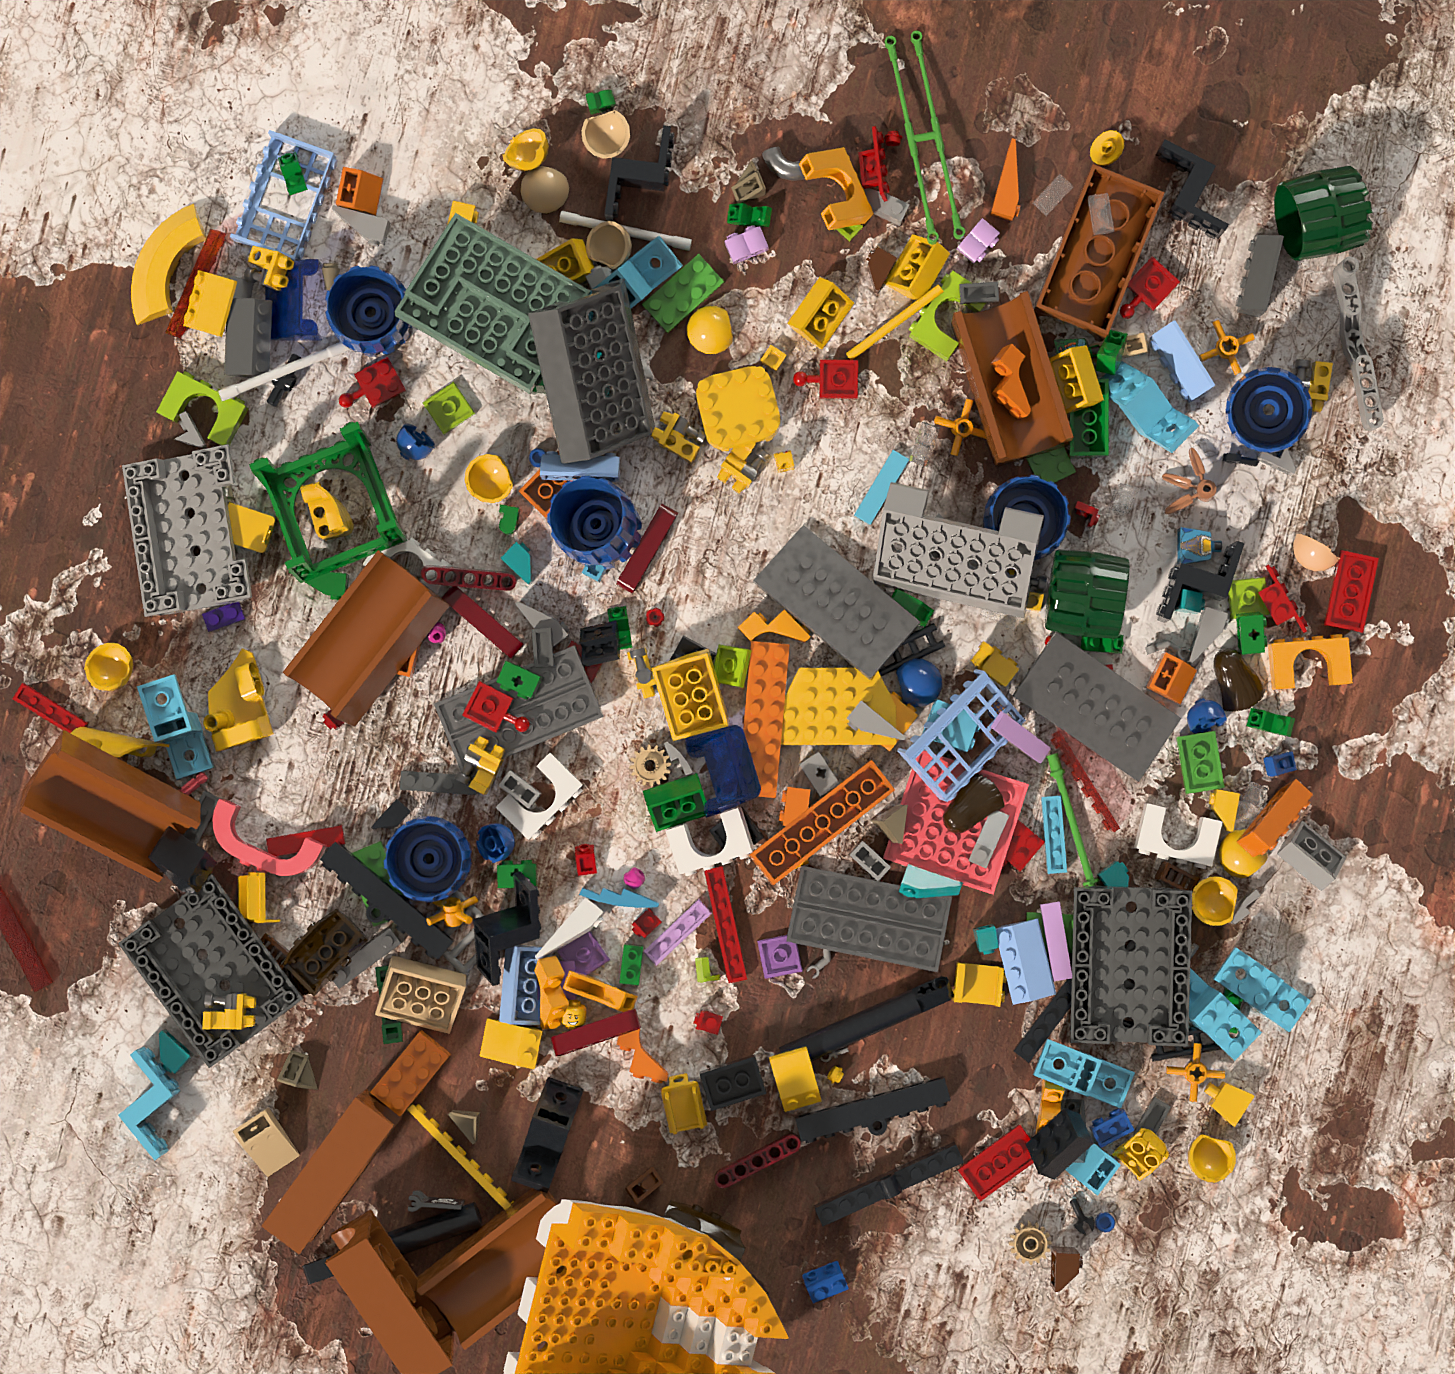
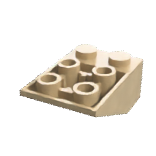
[232,1107,300,1177]

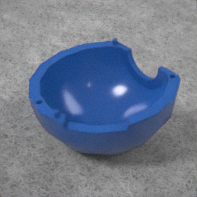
[896,659,942,707]

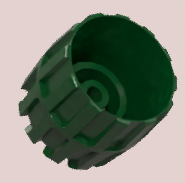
[1274,166,1373,261]
[1045,549,1130,639]

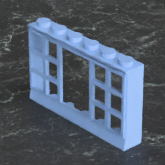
[230,130,338,263]
[897,669,1026,802]

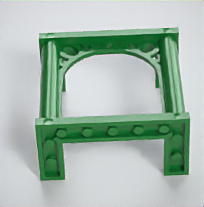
[249,421,408,583]

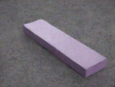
[990,711,1051,764]
[643,899,712,966]
[1040,901,1072,981]

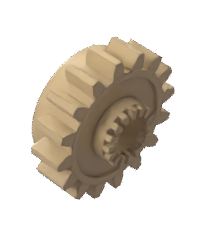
[629,745,671,787]
[1008,1221,1052,1265]

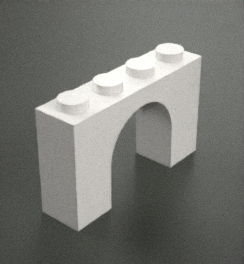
[363,532,453,595]
[496,753,583,840]
[1134,803,1222,869]
[666,806,755,876]

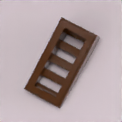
[1155,861,1200,892]
[260,933,289,972]

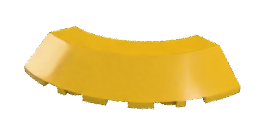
[131,203,207,325]

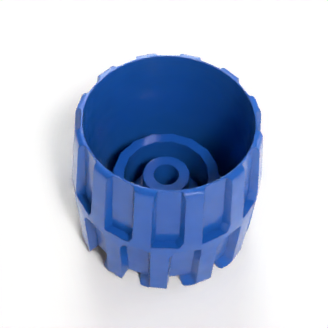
[325,265,412,357]
[1225,367,1313,453]
[547,475,642,569]
[982,475,1071,561]
[383,816,472,902]

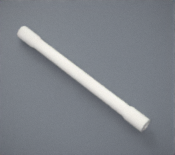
[559,211,692,251]
[218,342,347,401]

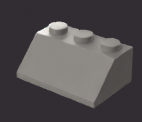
[1277,821,1347,891]

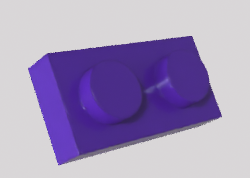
[202,602,246,632]

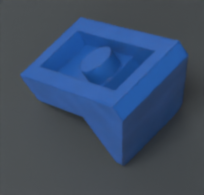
[1264,751,1297,777]

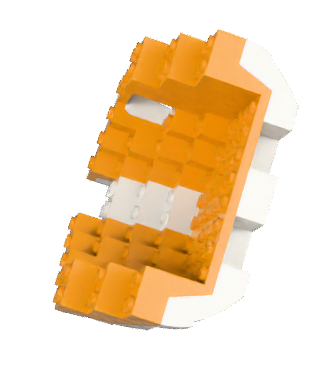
[504,1199,789,1374]

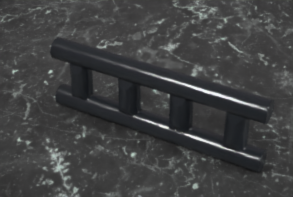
[878,623,945,677]
[1151,1027,1222,1062]

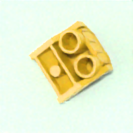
[1112,1128,1169,1181]

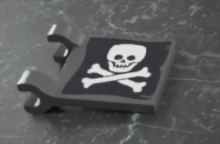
[408,1190,465,1212]

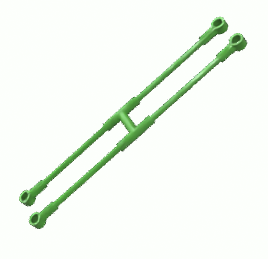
[885,31,965,245]

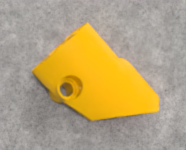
[300,482,354,541]
[203,648,274,752]
[71,727,169,757]

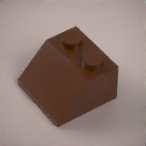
[1050,1246,1083,1292]

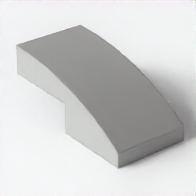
[663,742,693,776]
[1230,889,1261,924]

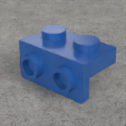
[1089,1108,1135,1148]
[802,1261,849,1303]

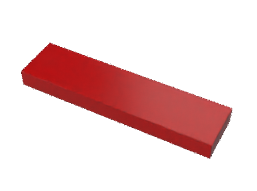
[12,683,88,733]
[266,825,346,856]

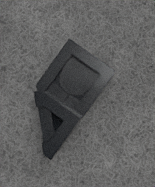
[371,799,411,829]

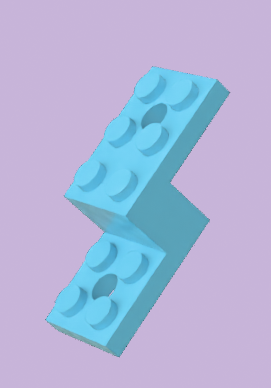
[1213,947,1311,1032]
[1033,1039,1135,1109]

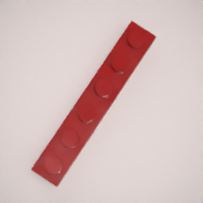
[704,866,747,984]

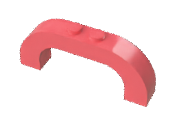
[213,799,327,876]

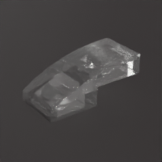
[1033,174,1074,216]
[1236,781,1268,825]

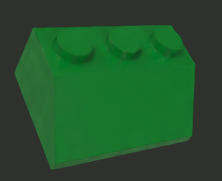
[643,773,711,832]

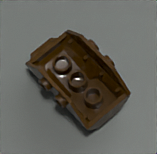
[283,909,368,996]
[663,1200,746,1261]

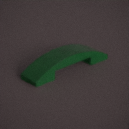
[375,965,403,1044]

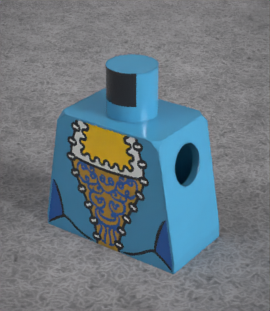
[1177,527,1222,564]

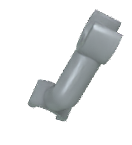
[1145,640,1190,660]
[806,949,831,978]

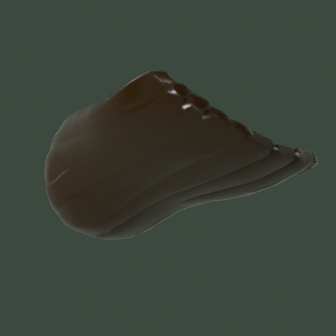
[1213,648,1265,712]
[943,773,1004,834]

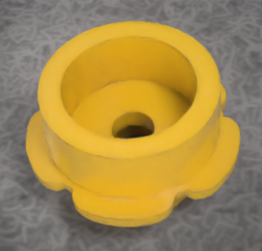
[827,1066,844,1084]

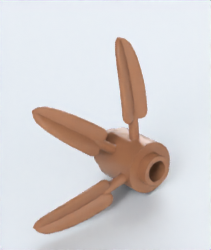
[1162,448,1217,514]

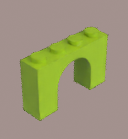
[909,270,986,362]
[156,371,249,446]

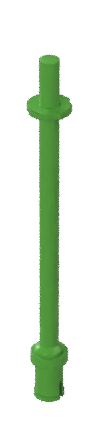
[1046,753,1099,886]

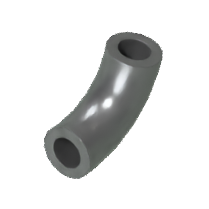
[762,147,805,181]

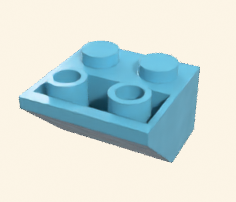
[1066,1144,1121,1196]

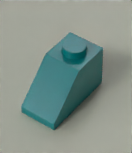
[501,542,532,586]
[1174,589,1205,614]
[1097,861,1129,887]
[973,924,999,955]
[159,1029,194,1074]

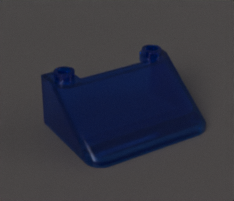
[265,259,323,341]
[685,725,761,818]

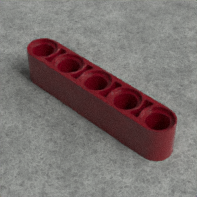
[616,503,679,594]
[420,565,517,591]
[441,586,524,659]
[551,1009,642,1057]
[714,1133,801,1189]

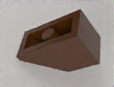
[866,247,897,294]

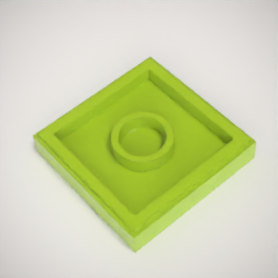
[422,382,475,435]
[1228,577,1270,619]
[714,644,752,688]

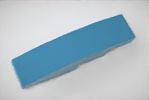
[579,887,659,908]

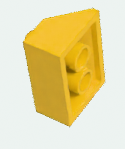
[884,234,950,300]
[183,270,238,337]
[787,277,854,350]
[1049,345,1104,414]

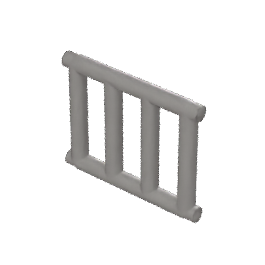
[432,890,484,977]

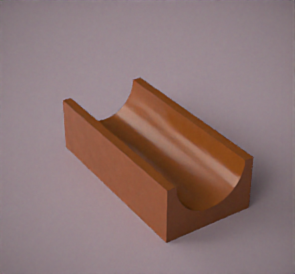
[1033,164,1165,342]
[951,291,1073,467]
[283,550,450,726]
[20,730,201,883]
[261,1089,403,1254]
[416,1188,564,1350]
[325,1209,455,1374]

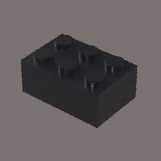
[699,1054,767,1111]
[1026,1108,1094,1180]

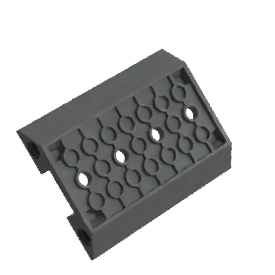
[528,279,655,464]
[118,874,303,1068]
[1070,886,1192,1046]

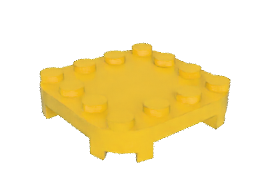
[696,366,781,452]

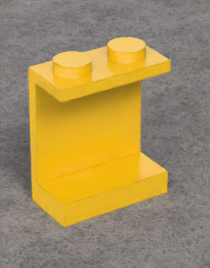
[952,962,1006,1007]

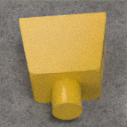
[1204,1081,1254,1127]

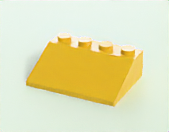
[651,649,730,741]

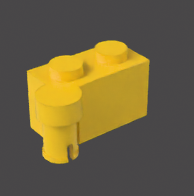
[970,641,1019,688]

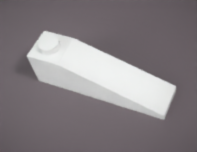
[535,897,604,961]

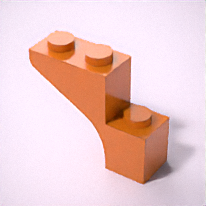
[991,344,1031,419]
[616,1028,668,1084]

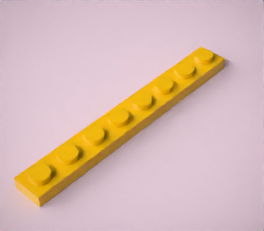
[407,1103,514,1210]

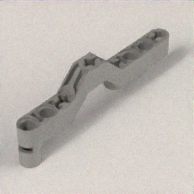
[1333,256,1384,431]

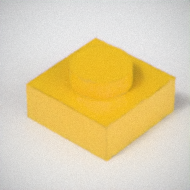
[760,345,787,372]

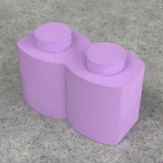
[957,218,999,264]
[725,225,769,265]

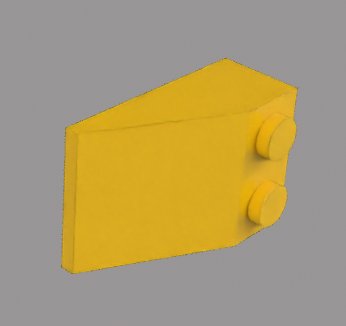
[536,238,594,284]
[480,1018,544,1069]
[769,1047,822,1112]

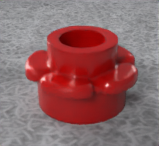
[884,131,903,146]
[646,608,665,627]

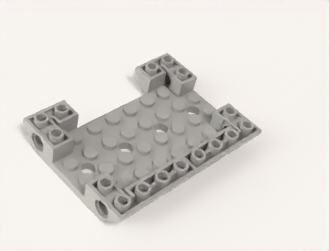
[122,444,252,617]
[873,482,1044,618]

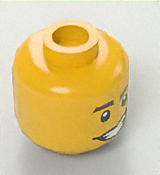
[561,1000,587,1029]

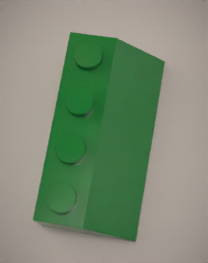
[1070,379,1109,459]

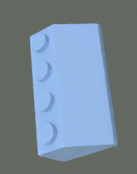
[1149,320,1215,403]
[540,451,620,482]
[996,919,1056,1005]
[499,945,550,1025]

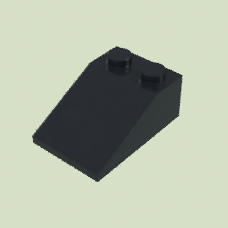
[148,826,217,894]

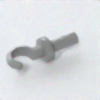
[820,1047,849,1062]

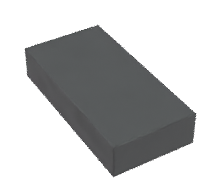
[959,281,999,304]
[532,628,555,668]
[1135,1096,1171,1134]

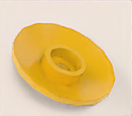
[1090,130,1124,166]

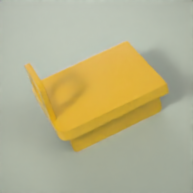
[228,502,276,553]
[238,872,280,923]
[661,1073,708,1135]

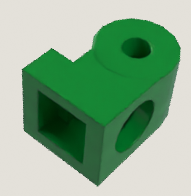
[585,90,616,115]
[499,504,520,535]

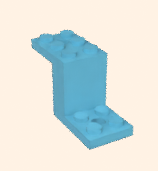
[588,236,683,321]
[1100,361,1199,453]
[137,674,214,780]
[1189,968,1262,1061]
[118,1047,180,1161]

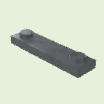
[333,928,401,989]

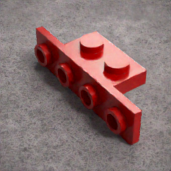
[858,126,890,202]
[1258,564,1308,633]

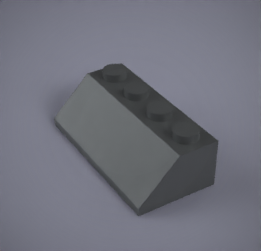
[1236,235,1284,317]
[224,298,272,378]

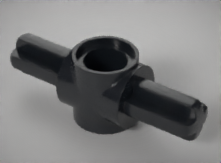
[267,354,301,407]

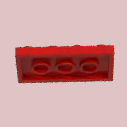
[1324,550,1379,633]
[957,1124,1034,1202]

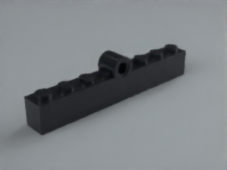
[320,841,455,959]
[795,1076,951,1143]
[814,1142,964,1226]

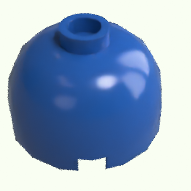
[396,424,435,460]
[1187,698,1227,734]
[476,823,515,863]

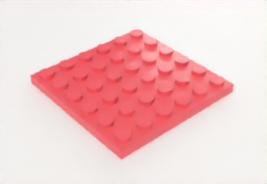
[883,751,1029,895]

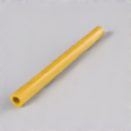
[846,284,944,360]

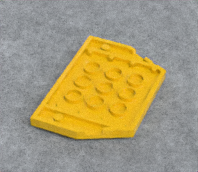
[781,668,896,745]

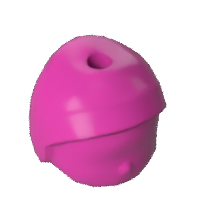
[427,622,446,643]
[624,867,645,889]

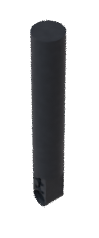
[779,976,954,1062]
[302,1202,483,1285]

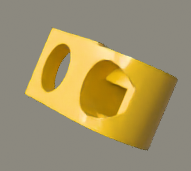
[774,450,795,473]

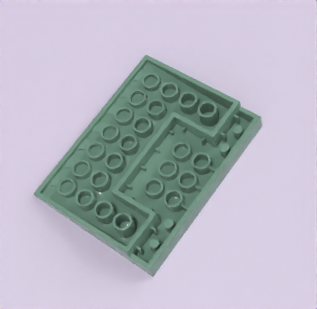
[395,213,590,394]

